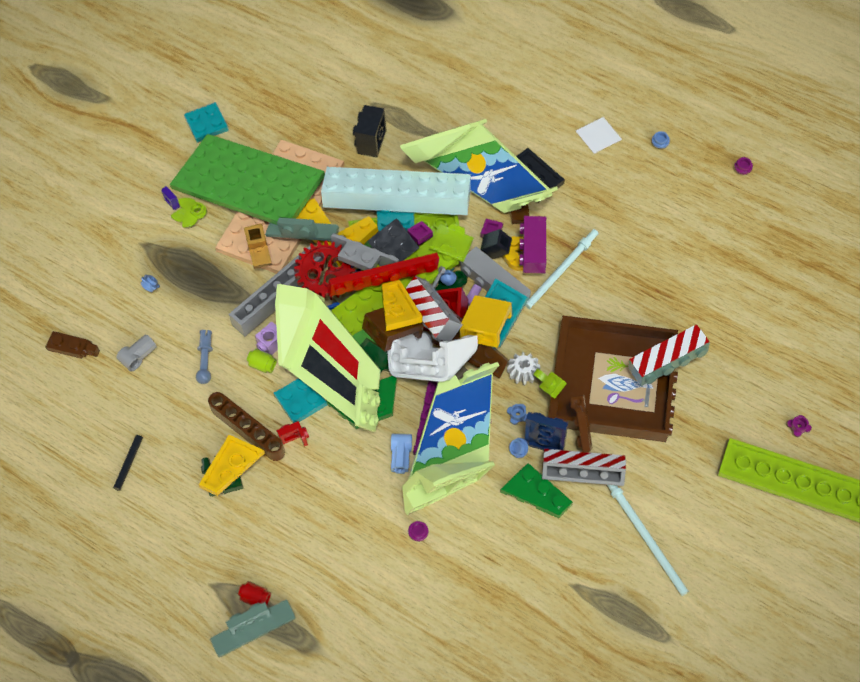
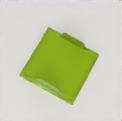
[429,223,474,262]

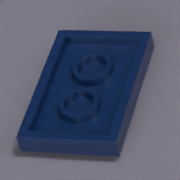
[525,412,568,451]

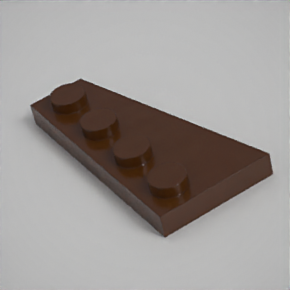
[432,309,509,378]

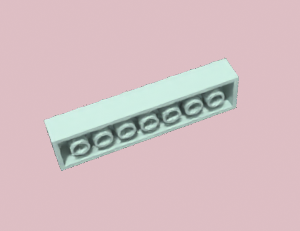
[321,167,471,215]

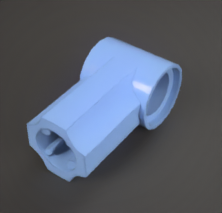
[391,433,412,474]

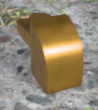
[244,223,272,269]

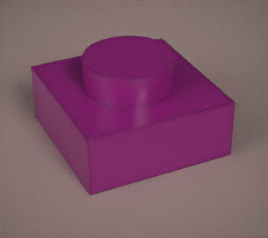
[480,218,503,237]
[407,221,433,245]

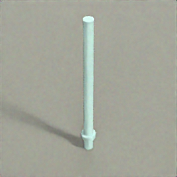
[607,485,689,596]

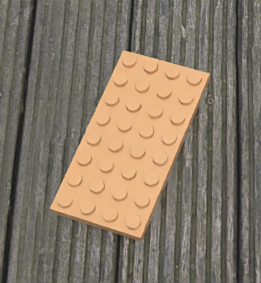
[215,140,345,274]

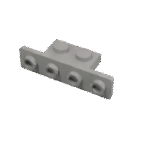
[331,233,399,270]

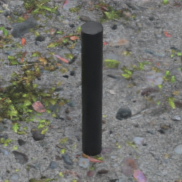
[113,435,143,491]

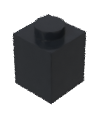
[480,229,512,259]

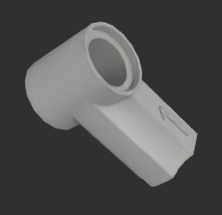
[116,334,157,371]

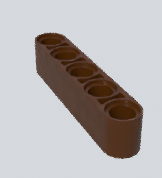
[208,392,285,461]

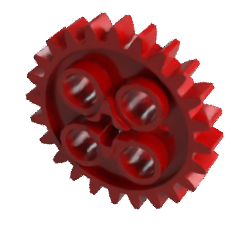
[294,240,356,300]

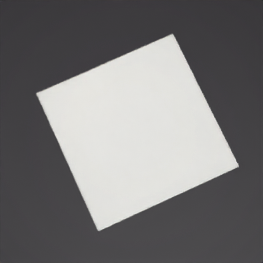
[576,117,622,153]

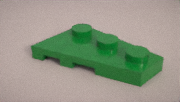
[500,463,573,519]

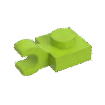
[533,368,567,399]

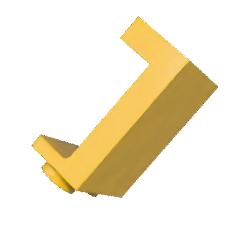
[460,295,512,348]

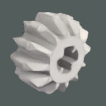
[507,352,540,386]

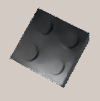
[353,105,387,158]
[365,218,419,262]

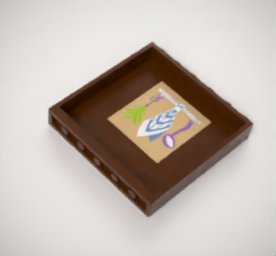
[548,315,678,443]

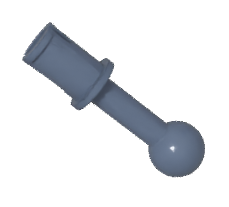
[196,330,213,384]

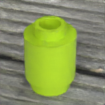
[247,349,277,373]

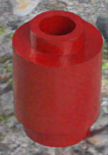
[238,581,271,606]

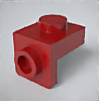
[276,421,309,447]

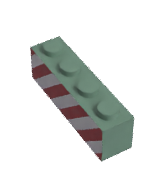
[628,324,710,386]

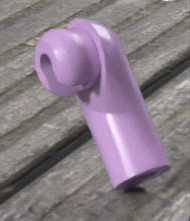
[467,284,481,306]

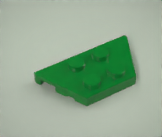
[326,376,397,429]

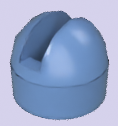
[440,269,456,286]

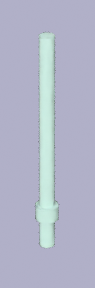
[525,229,599,309]

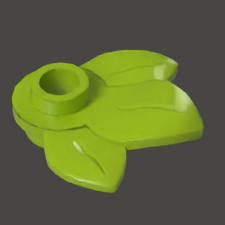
[171,198,207,227]

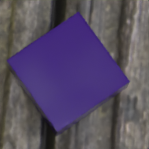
[161,186,180,210]

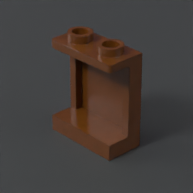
[362,307,424,352]

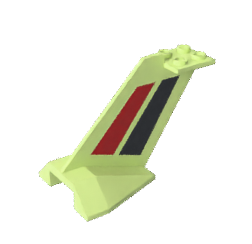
[275,284,381,432]

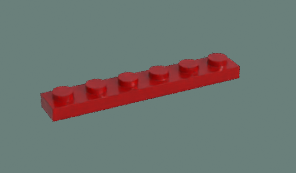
[328,252,440,296]

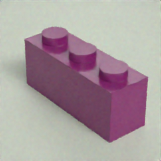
[519,216,547,273]

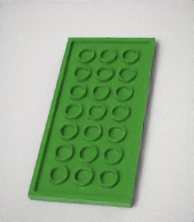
[169,134,325,225]

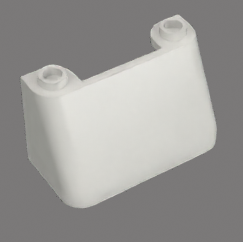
[388,332,478,382]

